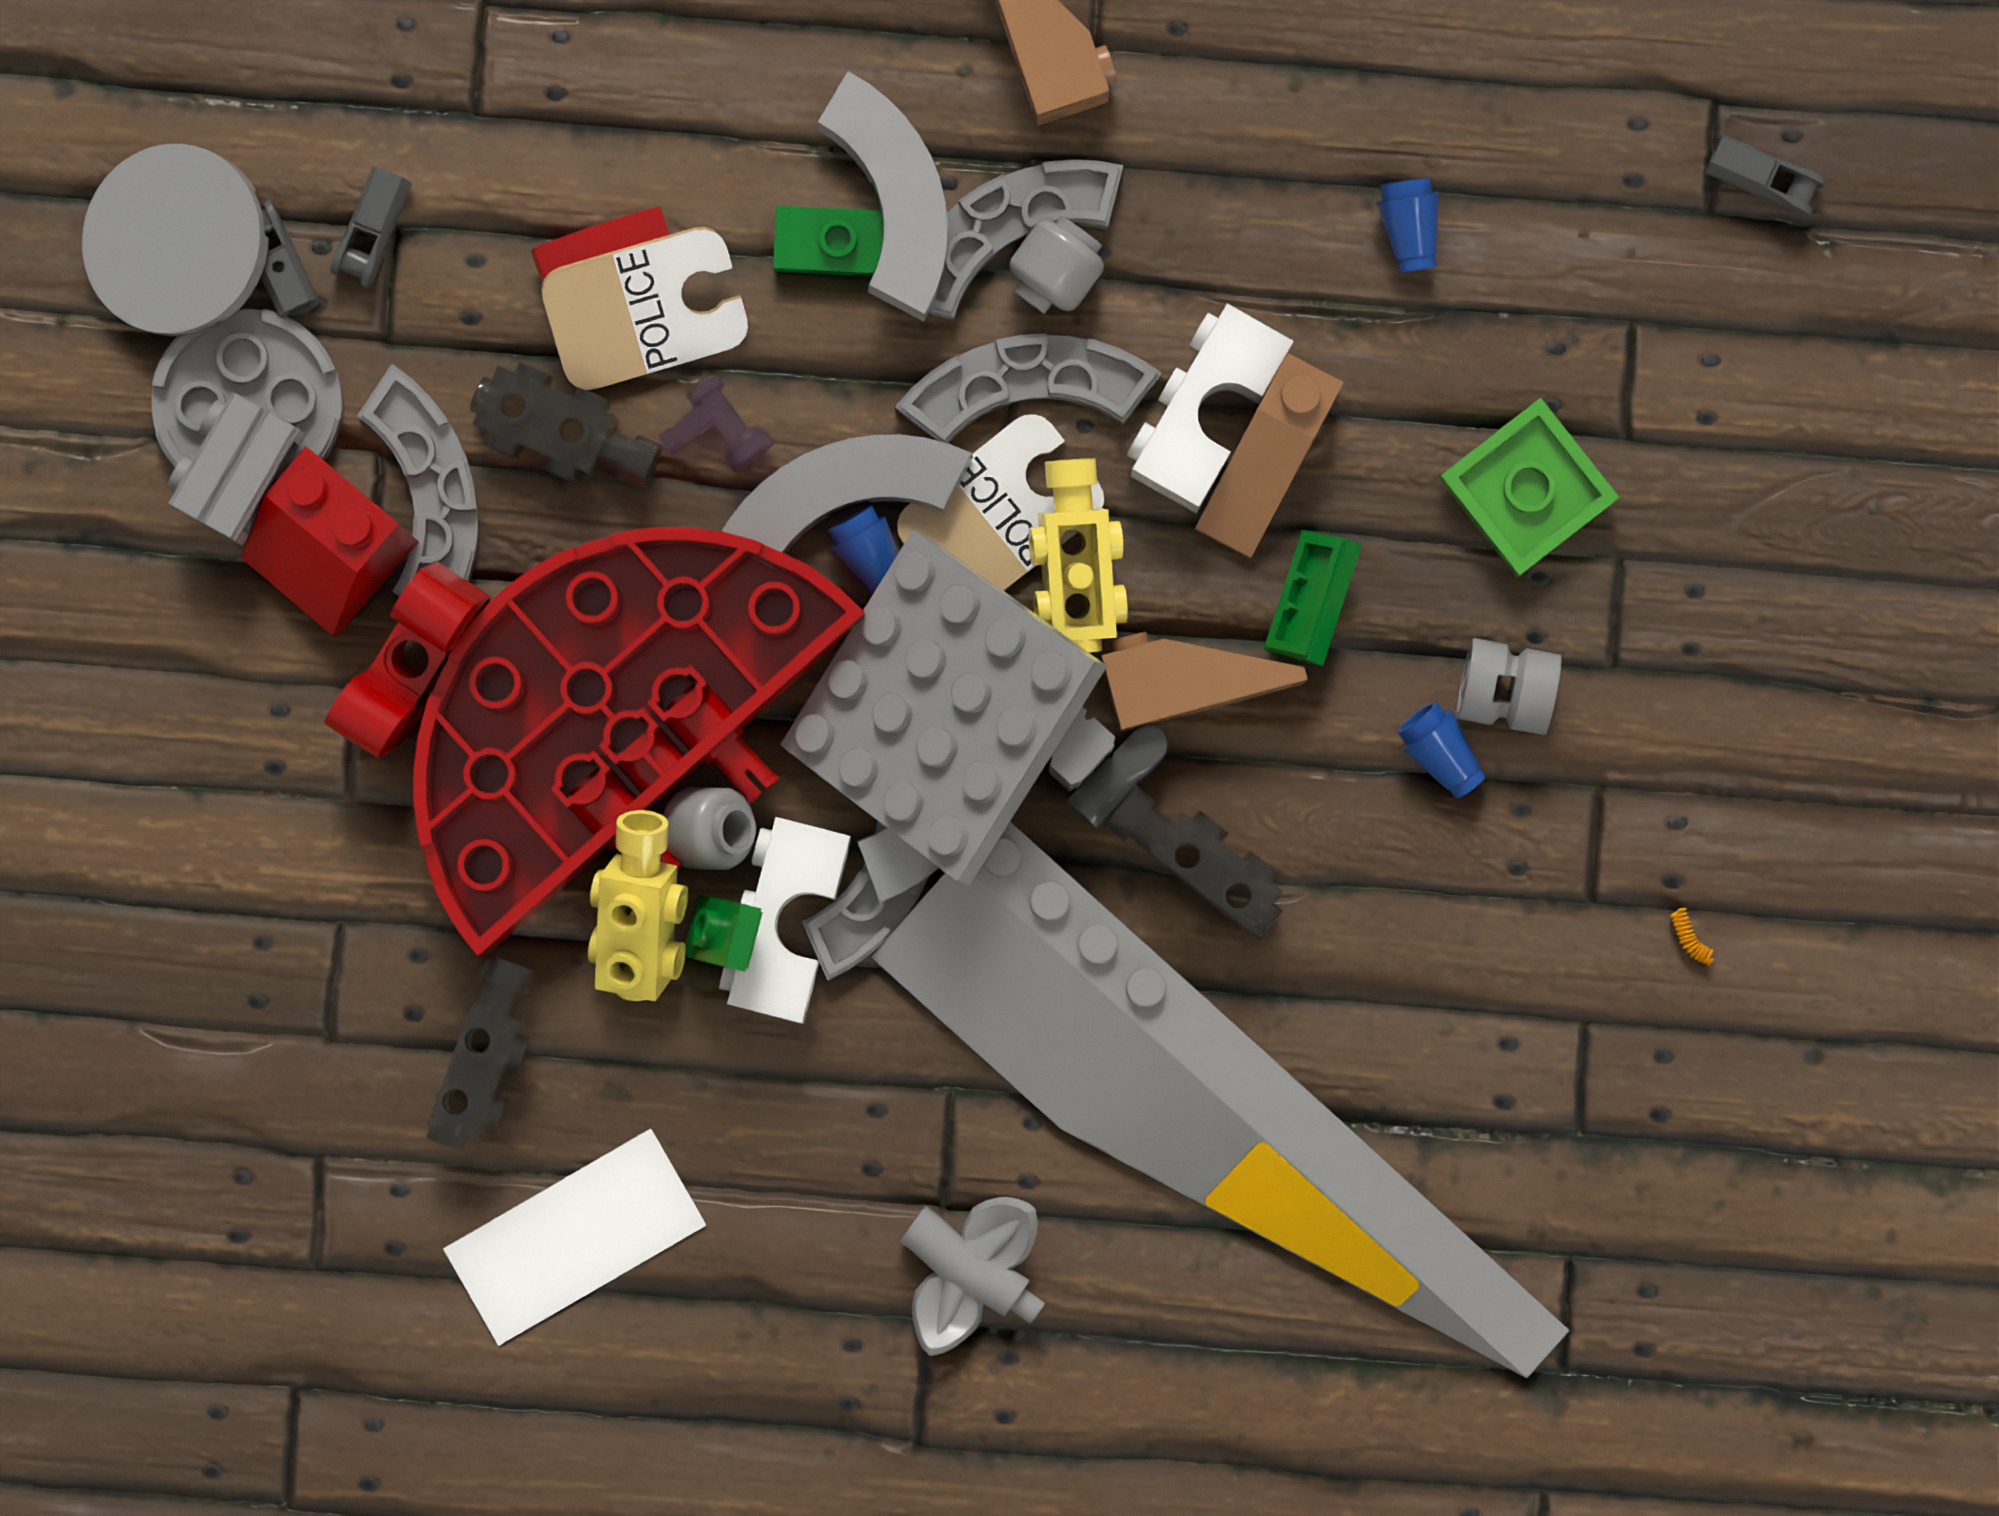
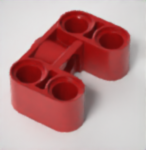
[324,562,492,759]

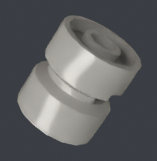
[1456,638,1561,736]

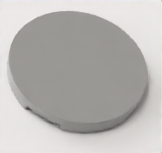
[82,144,269,336]
[152,309,343,467]

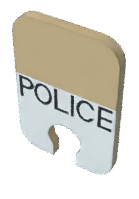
[541,227,748,390]
[897,414,1104,591]

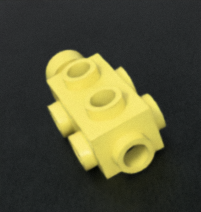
[1029,458,1128,653]
[588,810,688,1001]

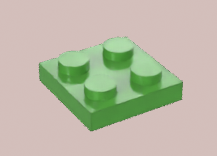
[1439,398,1620,578]

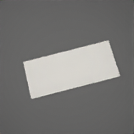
[443,1129,706,1346]

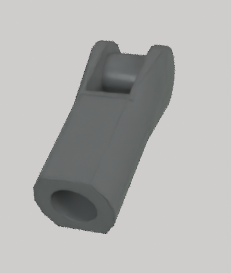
[1705,134,1826,218]
[330,167,412,288]
[260,199,319,319]
[1067,725,1167,829]

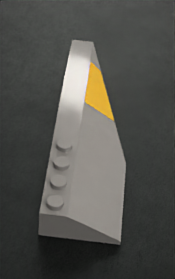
[871,822,1570,1378]

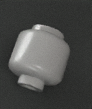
[1009,216,1104,314]
[663,787,756,870]

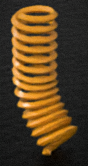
[1670,908,1714,966]

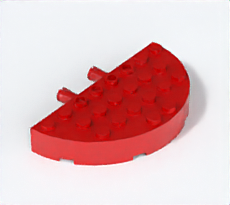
[413,527,865,958]

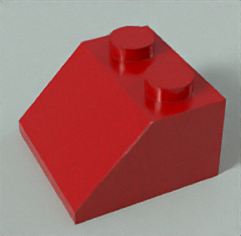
[241,446,419,638]

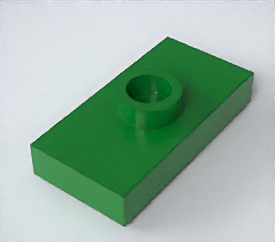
[773,205,883,276]
[1263,530,1362,666]
[685,895,763,972]

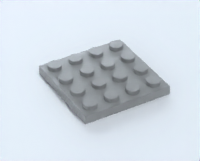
[780,530,1107,885]

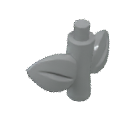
[900,1197,1045,1356]

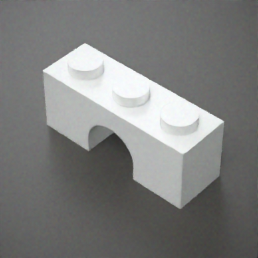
[1127,303,1294,514]
[719,817,852,1024]

